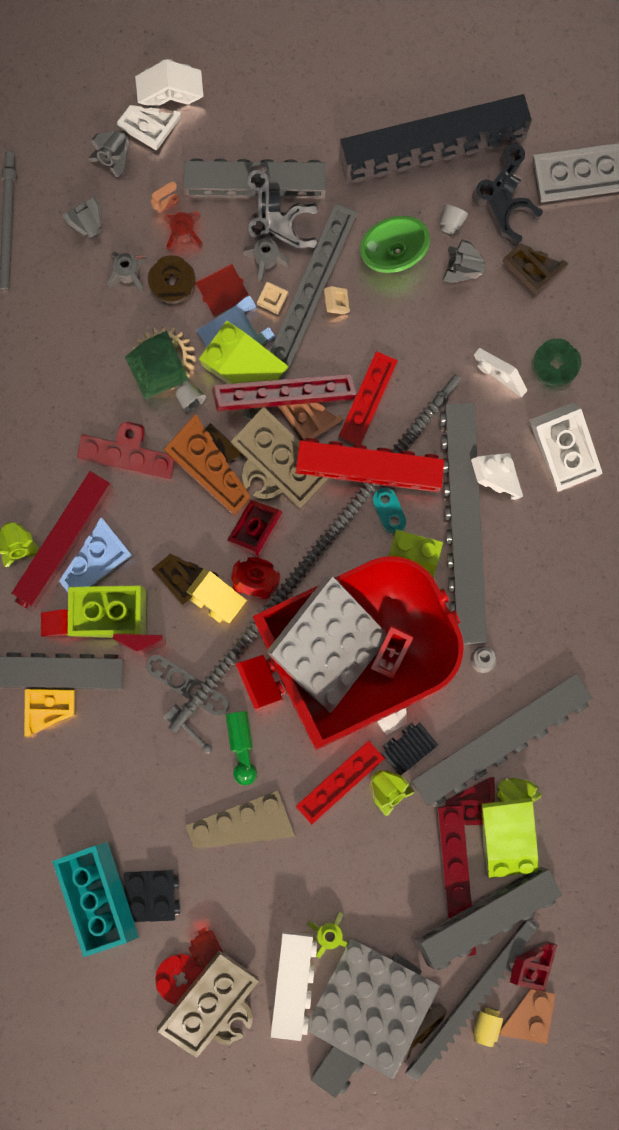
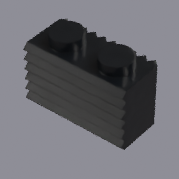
[381,722,438,775]

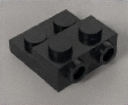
[124,869,180,922]

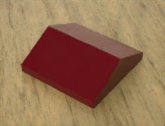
[113,634,166,656]

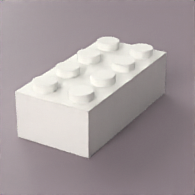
[271,930,317,1041]

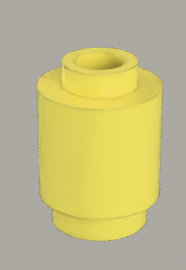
[473,1007,503,1047]

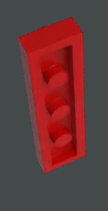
[338,351,398,445]
[296,740,385,825]

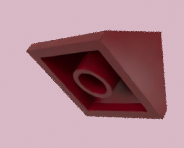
[227,499,283,558]

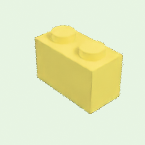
[186,569,247,623]

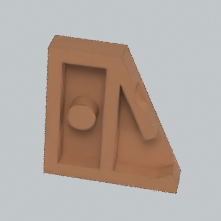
[278,403,343,441]
[499,988,556,1044]

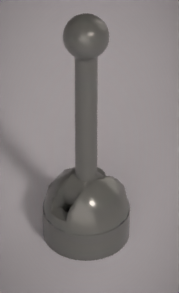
[162,704,212,753]

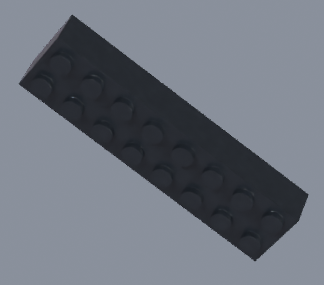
[339,94,532,183]

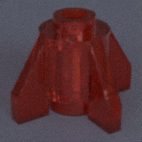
[164,211,203,252]

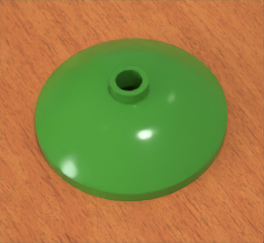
[360,216,430,273]

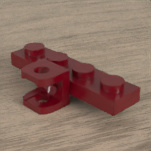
[77,421,175,479]

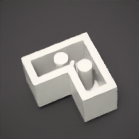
[135,59,204,108]

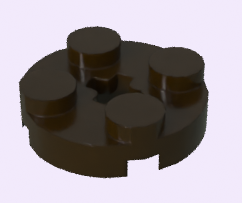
[148,255,196,304]

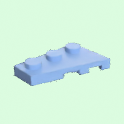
[59,518,132,592]

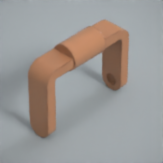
[151,182,179,213]

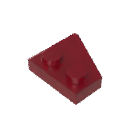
[445,777,495,825]
[510,942,558,991]

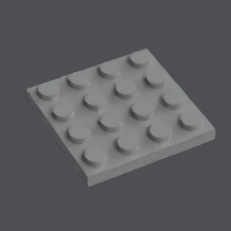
[267,575,387,713]
[307,938,440,1079]

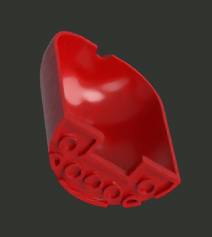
[252,556,464,750]

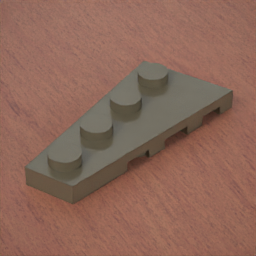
[186,790,295,849]

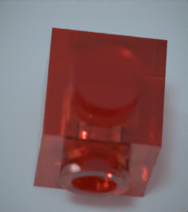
[188,927,226,969]

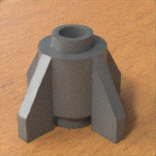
[88,131,130,177]
[62,196,103,239]
[243,234,290,281]
[443,239,485,283]
[107,251,148,293]

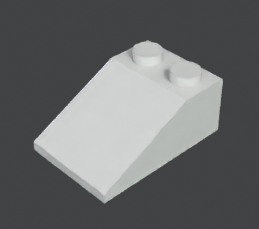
[529,402,603,491]

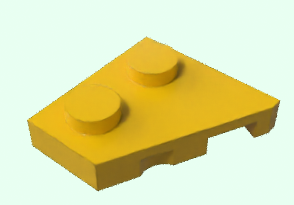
[24,688,75,736]

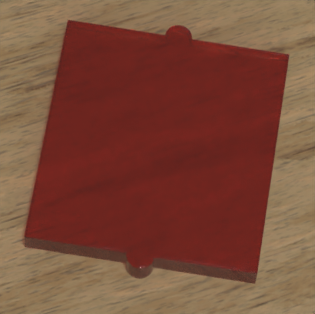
[196,264,249,317]

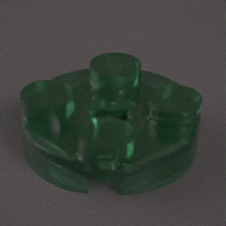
[532,339,581,387]

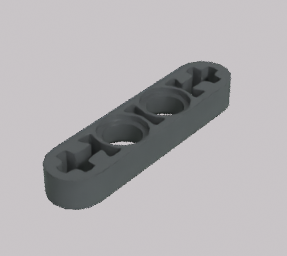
[146,655,229,716]

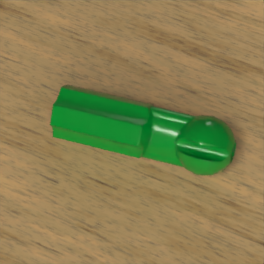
[225,711,257,785]

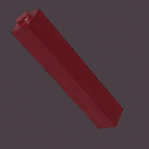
[11,471,113,609]

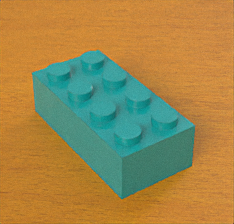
[52,842,139,958]

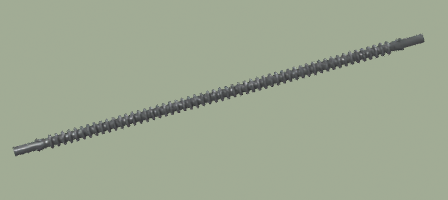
[168,374,461,734]

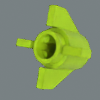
[0,522,38,567]
[369,770,415,816]
[497,777,542,802]
[307,911,349,958]

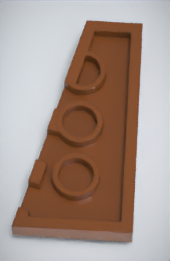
[162,414,250,515]

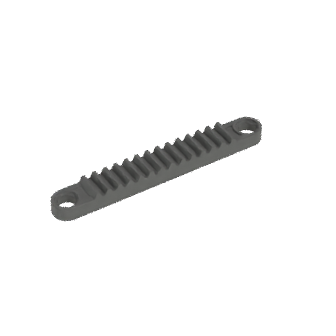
[405,917,540,1082]

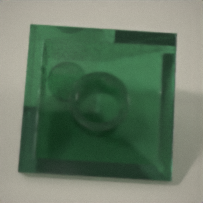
[125,330,189,400]

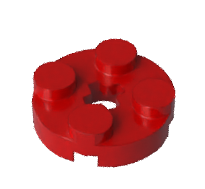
[231,557,280,599]
[155,953,203,1004]

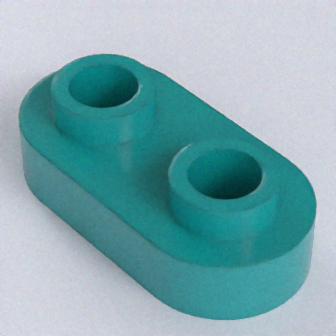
[373,488,406,535]

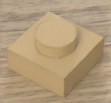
[257,282,288,315]
[324,286,350,314]

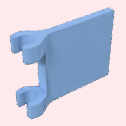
[196,296,276,347]

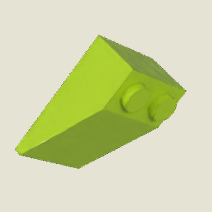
[199,321,288,384]
[389,529,443,578]
[68,586,146,638]
[482,798,538,878]

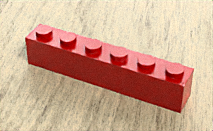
[295,438,445,492]

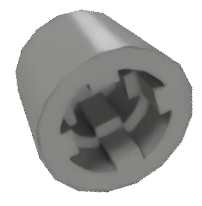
[440,205,468,235]
[175,381,206,412]
[470,646,497,673]

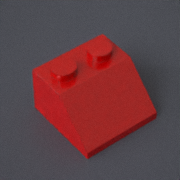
[236,655,285,713]

